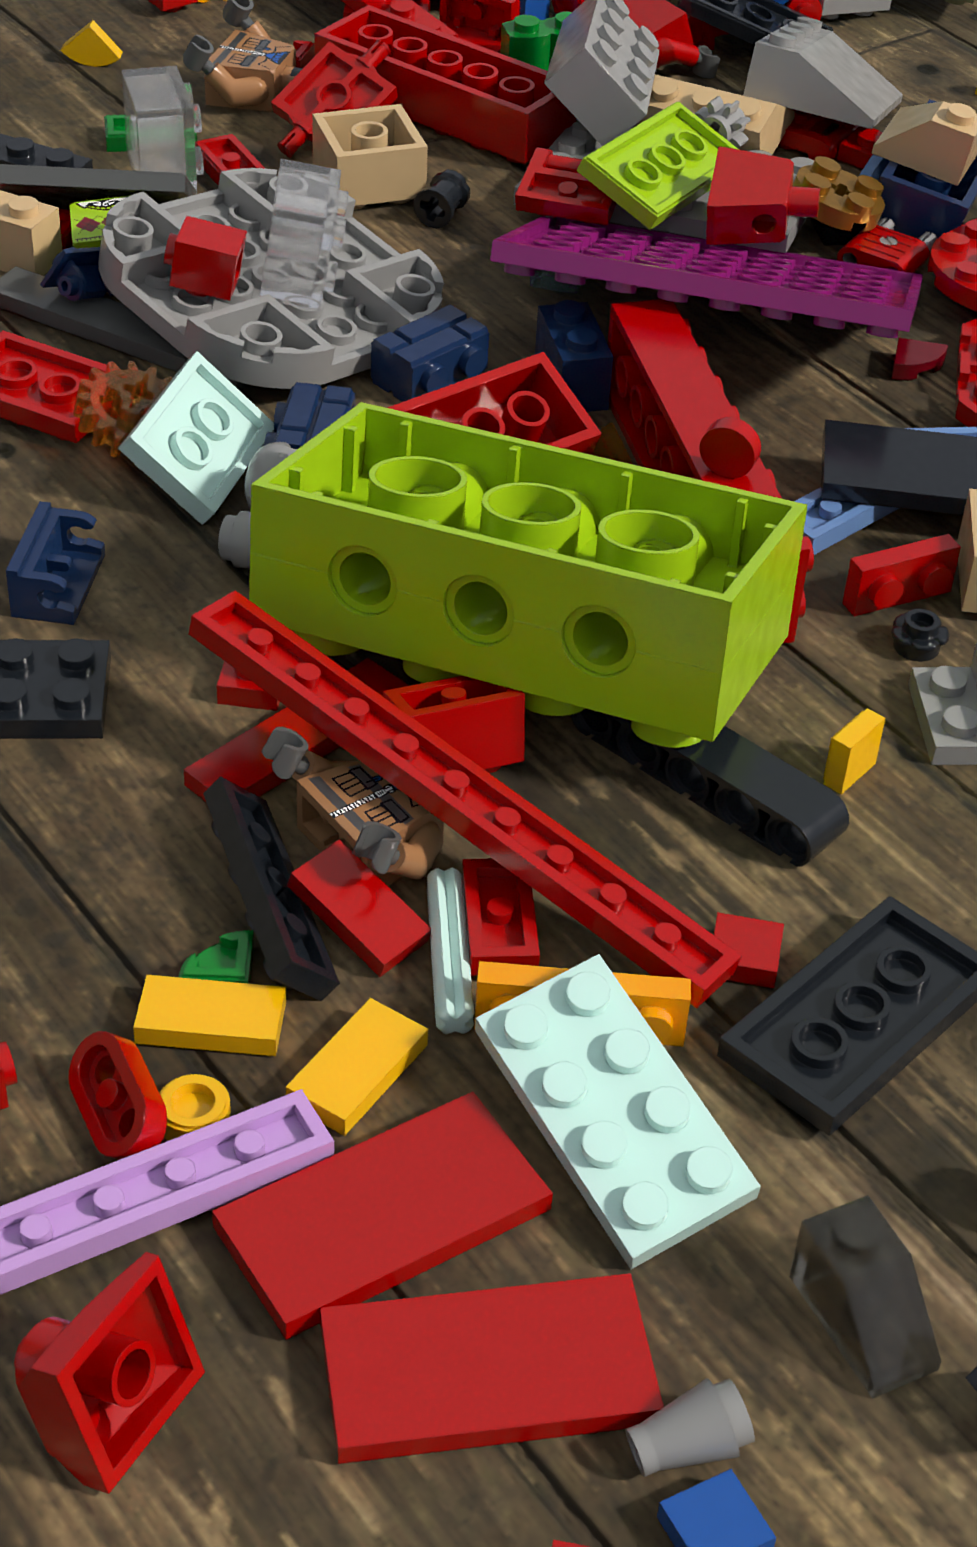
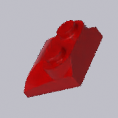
[14,1252,205,1494]

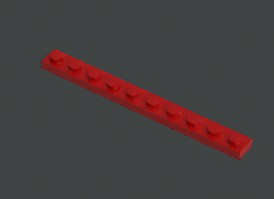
[188,590,742,1009]

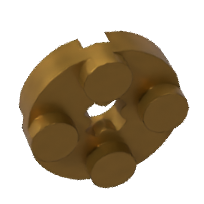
[793,156,885,231]

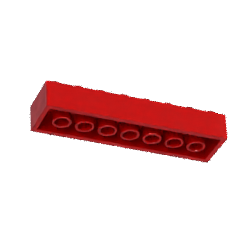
[608,299,814,643]

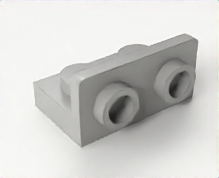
[908,643,977,765]

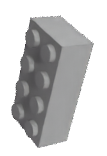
[544,0,660,146]

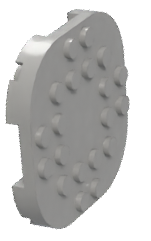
[98,168,444,389]

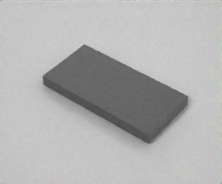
[0,164,196,204]

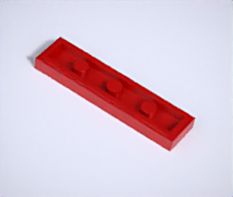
[184,658,409,802]

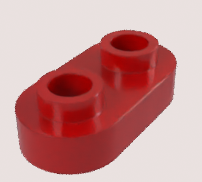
[68,1031,167,1160]

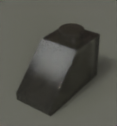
[789,1195,942,1399]

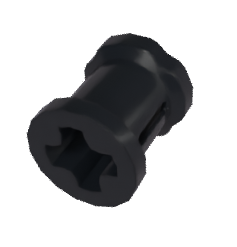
[413,169,470,229]

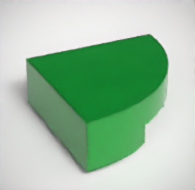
[179,930,254,984]

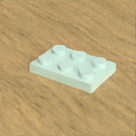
[118,351,274,525]

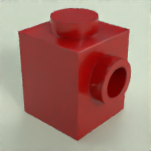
[164,216,247,301]

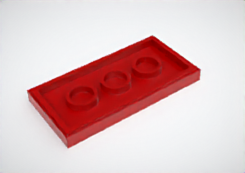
[212,1091,553,1340]
[320,1273,664,1464]

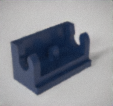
[6,501,105,625]

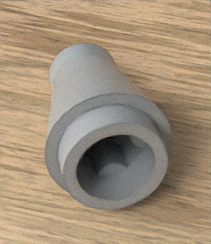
[625,1378,755,1477]

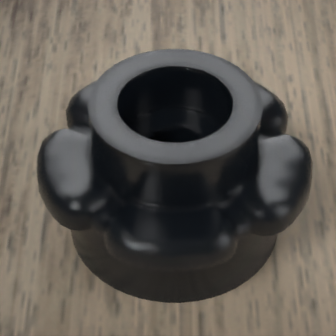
[891,609,949,662]

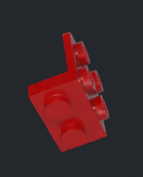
[439,0,520,53]

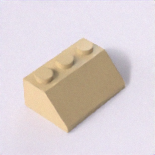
[637,74,795,155]

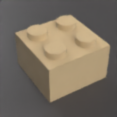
[312,104,428,209]

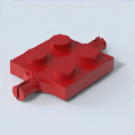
[271,39,398,158]

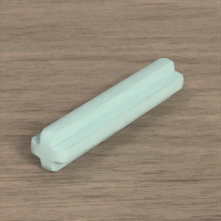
[427,867,474,1034]

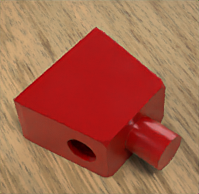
[706,147,820,245]

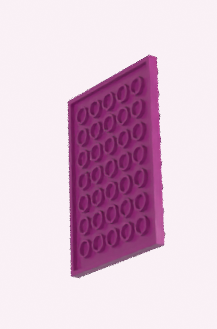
[490,216,923,338]

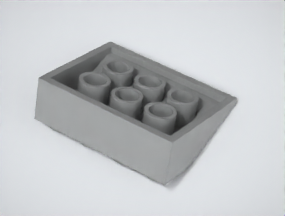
[743,17,903,129]

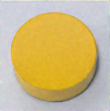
[159,1074,231,1141]

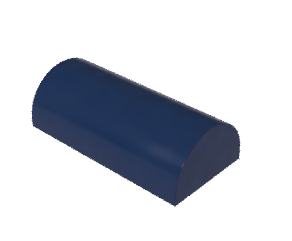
[879,99,977,239]

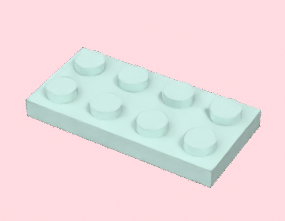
[475,954,761,1270]

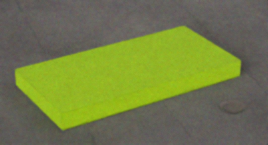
[577,102,739,230]

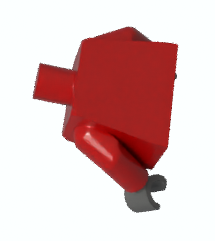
[623,0,720,78]

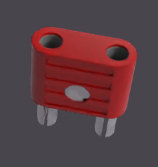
[837,217,937,273]

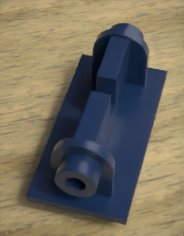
[40,247,114,301]

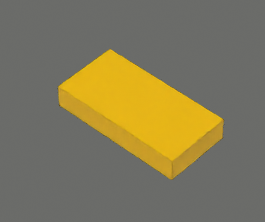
[133,975,286,1056]
[285,998,428,1136]

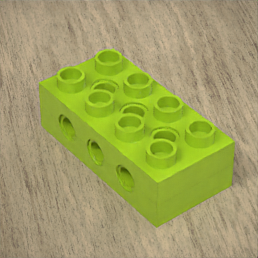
[249,402,808,748]

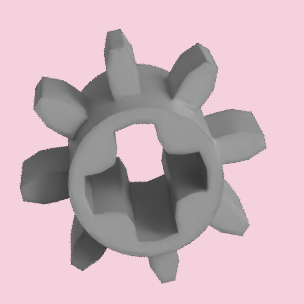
[694,96,751,148]

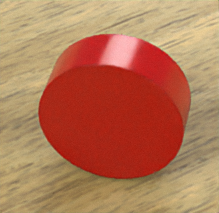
[699,417,761,478]

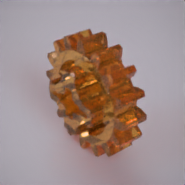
[73,361,173,458]

